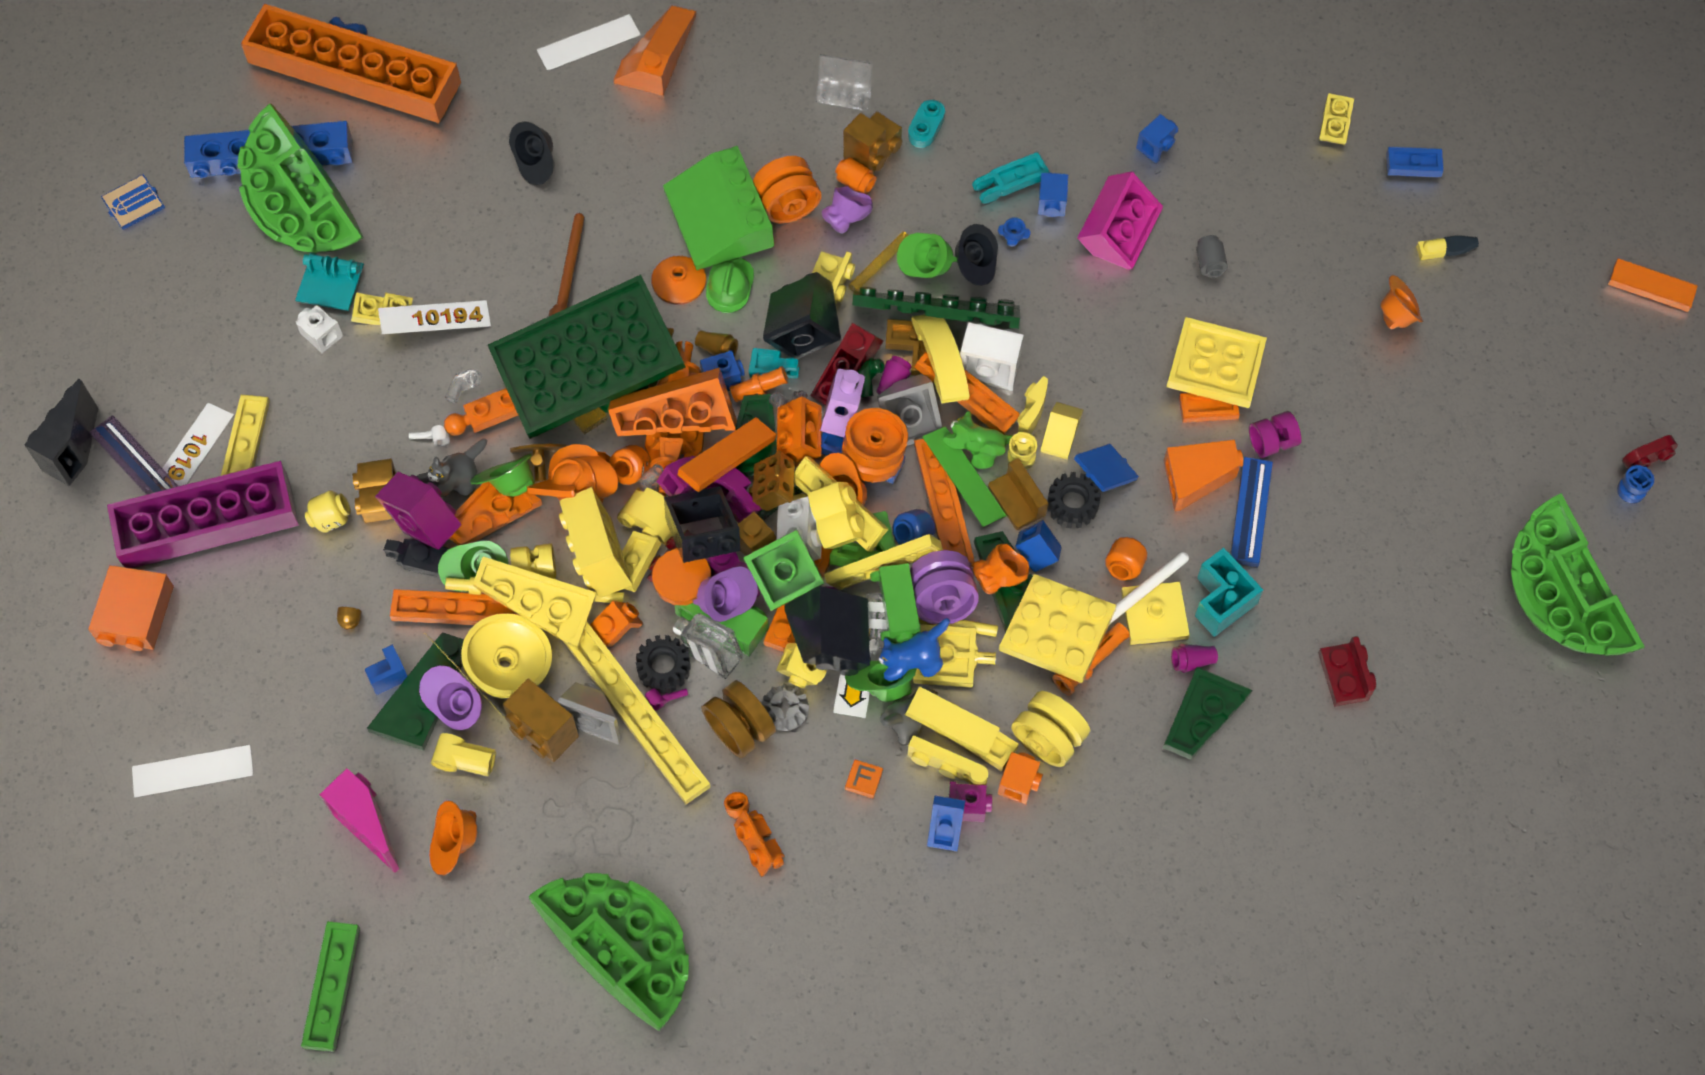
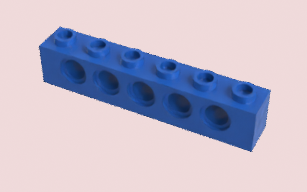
[184,121,353,178]

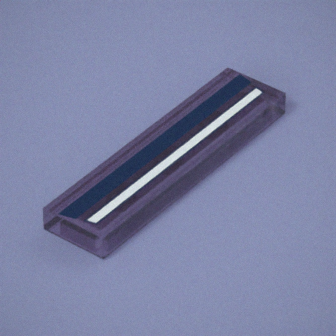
[90,415,179,495]

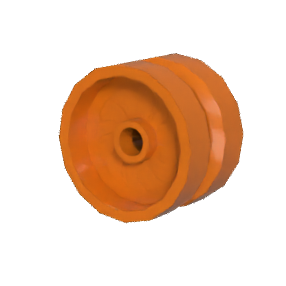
[753,156,821,224]
[841,408,908,483]

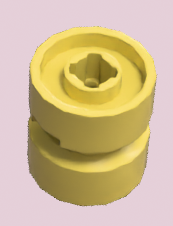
[510,543,556,579]

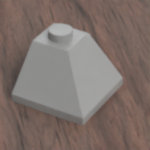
[877,374,943,446]
[557,682,621,744]

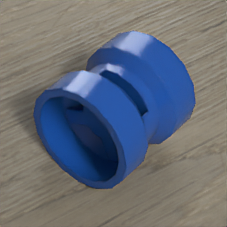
[1617,465,1655,503]

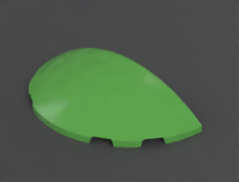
[237,104,364,253]
[1511,493,1645,656]
[529,873,689,1031]

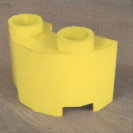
[617,487,672,545]

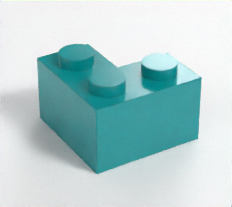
[1195,548,1263,637]

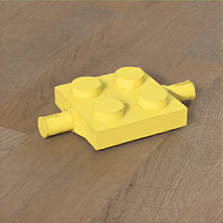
[913,624,996,688]

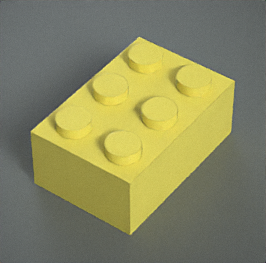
[559,487,632,598]

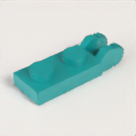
[972,152,1051,204]

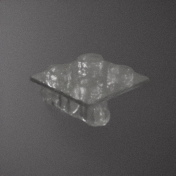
[816,54,873,111]

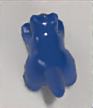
[879,618,950,681]

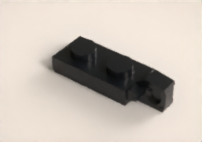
[383,539,451,578]

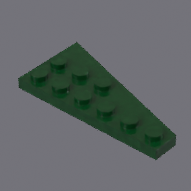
[852,287,1020,329]

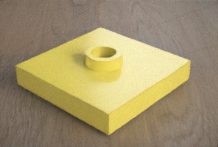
[1121,582,1190,645]

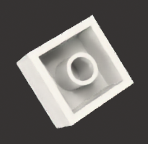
[960,323,1024,391]

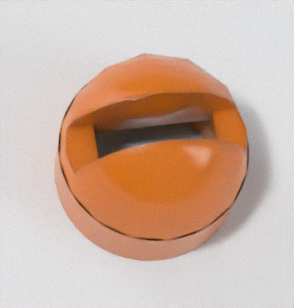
[724,792,750,819]

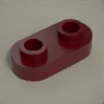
[1622,435,1678,470]

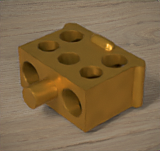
[749,450,795,511]

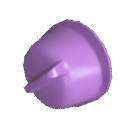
[693,566,758,622]
[419,665,482,730]

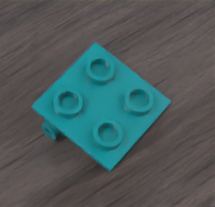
[295,252,364,311]

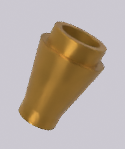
[695,330,738,357]

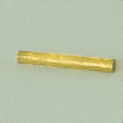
[848,232,908,292]

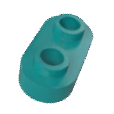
[908,100,945,148]

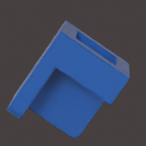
[1015,520,1062,572]
[365,644,408,695]

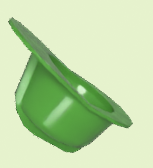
[897,233,957,278]
[706,257,754,313]
[470,454,535,497]
[438,541,509,592]
[845,660,917,702]

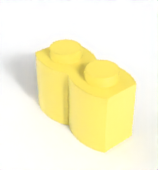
[808,482,865,549]

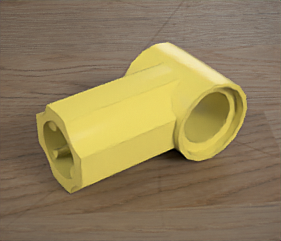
[431,733,496,777]

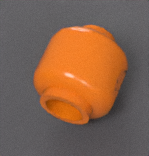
[609,445,651,485]
[1105,537,1148,580]

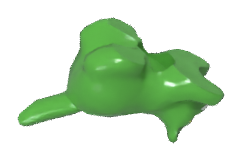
[943,411,1013,469]

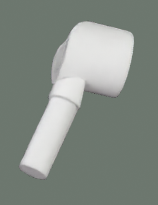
[409,425,450,447]

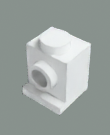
[296,305,343,353]

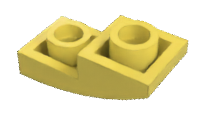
[1319,93,1355,145]
[351,292,413,325]
[1017,376,1048,434]

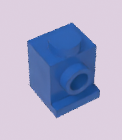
[1136,114,1178,164]

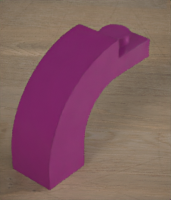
[656,456,761,523]

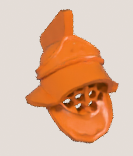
[527,444,618,503]

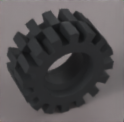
[1047,472,1101,528]
[636,635,691,693]

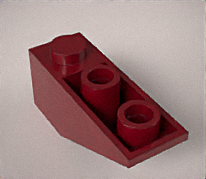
[810,323,884,405]

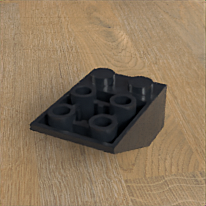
[24,379,98,486]

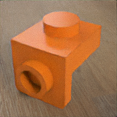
[590,601,643,647]

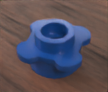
[998,218,1030,246]

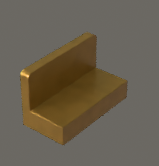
[988,458,1048,530]

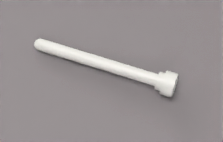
[1109,552,1189,625]

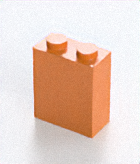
[88,565,174,651]

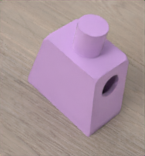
[820,369,865,437]

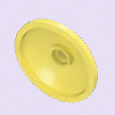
[461,614,552,698]

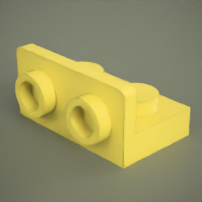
[812,251,855,304]

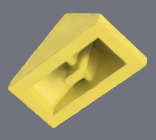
[1040,402,1083,460]

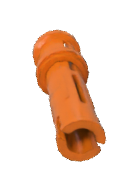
[1052,622,1130,696]

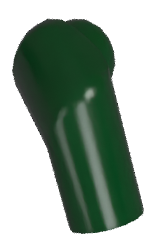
[858,358,884,398]

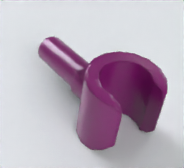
[645,688,688,711]

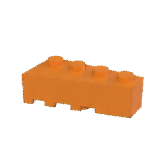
[608,367,737,436]

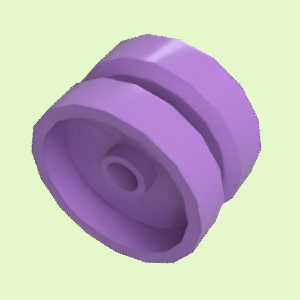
[910,550,979,624]

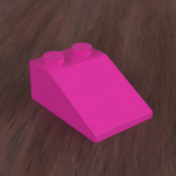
[319,768,399,873]

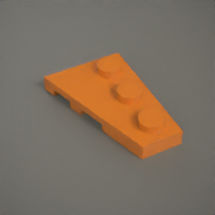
[449,482,543,546]

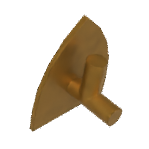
[510,444,568,481]

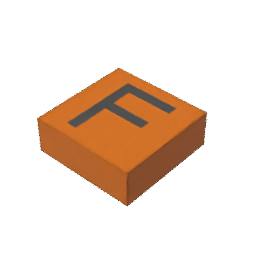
[845,759,883,799]

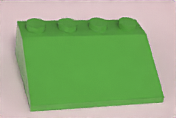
[663,146,774,270]

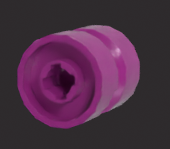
[1249,411,1301,458]

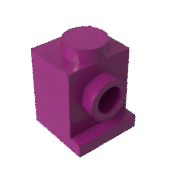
[949,781,992,822]

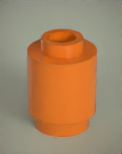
[835,157,877,195]

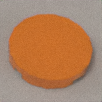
[652,549,711,606]

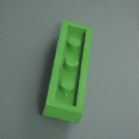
[301,921,360,1052]

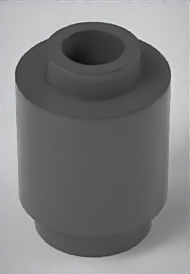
[1196,235,1228,278]

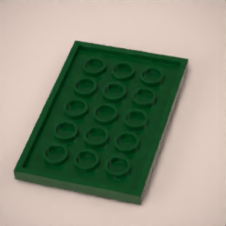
[487,275,686,439]

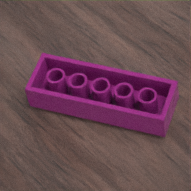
[107,461,299,569]

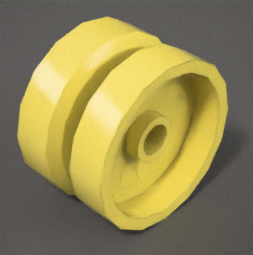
[1011,691,1090,767]

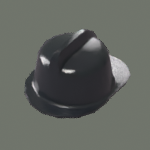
[509,121,554,185]
[955,224,998,286]

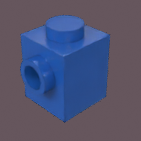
[700,350,745,391]

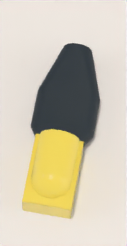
[1416,235,1479,261]

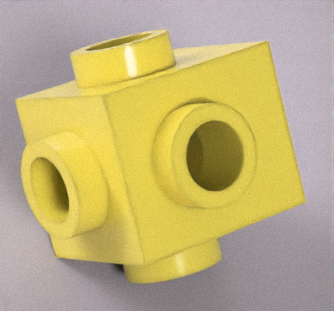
[776,643,827,688]

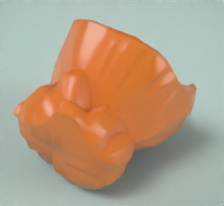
[973,544,1029,594]

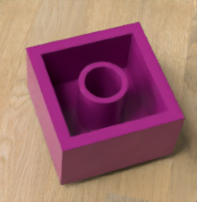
[375,471,462,550]

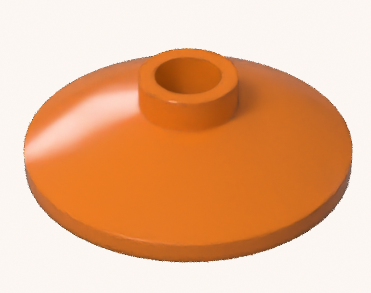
[651,256,706,304]

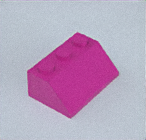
[1077,171,1163,270]

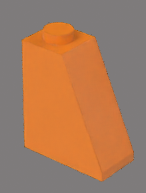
[1164,440,1243,511]

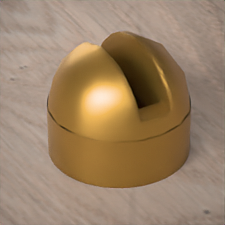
[337,606,362,630]

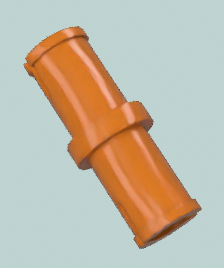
[730,366,789,403]

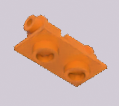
[734,810,785,877]

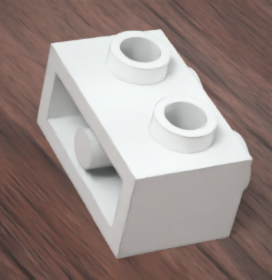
[777,496,822,561]

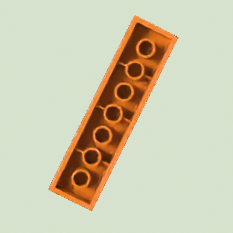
[241,3,461,123]

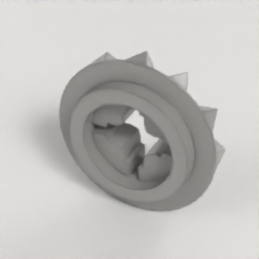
[762,683,809,731]

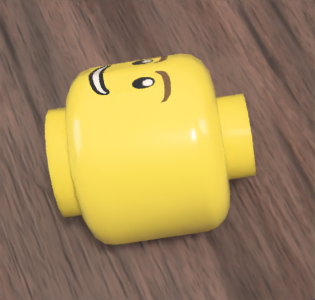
[305,490,351,533]

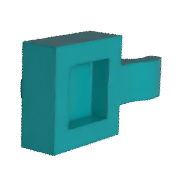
[748,348,800,379]

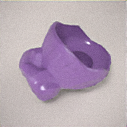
[822,186,873,233]

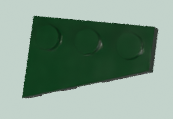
[735,394,777,477]
[1163,667,1253,760]

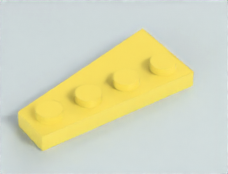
[473,557,596,650]

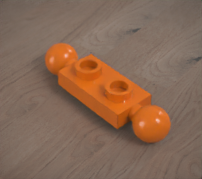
[444,388,518,436]

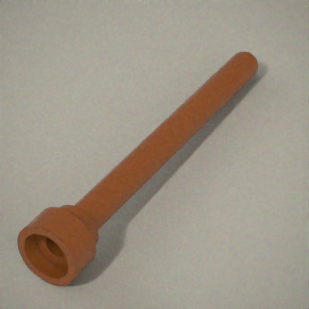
[548,213,585,317]

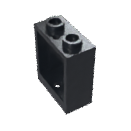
[664,486,741,563]

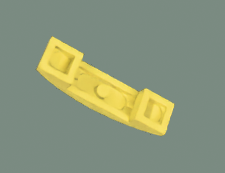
[911,315,970,403]

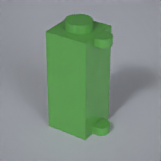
[870,563,920,644]

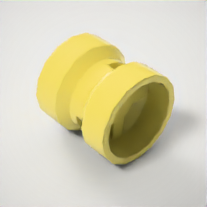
[1007,432,1038,470]

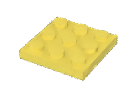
[1167,317,1267,408]
[999,574,1117,683]

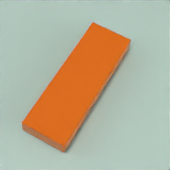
[1608,258,1698,312]

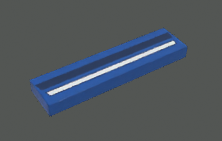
[1230,457,1273,568]

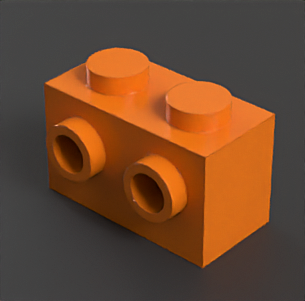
[777,396,822,467]

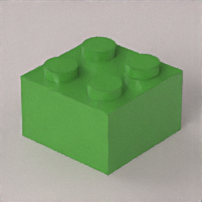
[743,530,826,611]

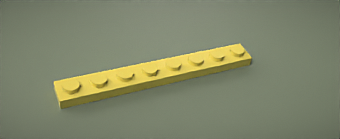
[564,622,711,805]

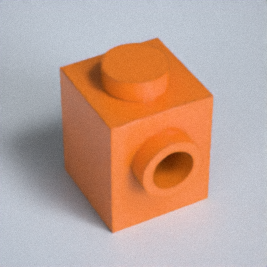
[998,752,1043,805]

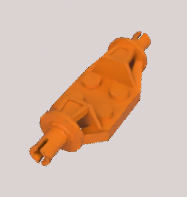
[645,341,705,497]

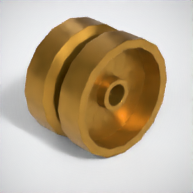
[701,680,776,759]

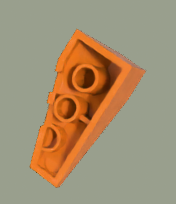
[613,5,697,96]

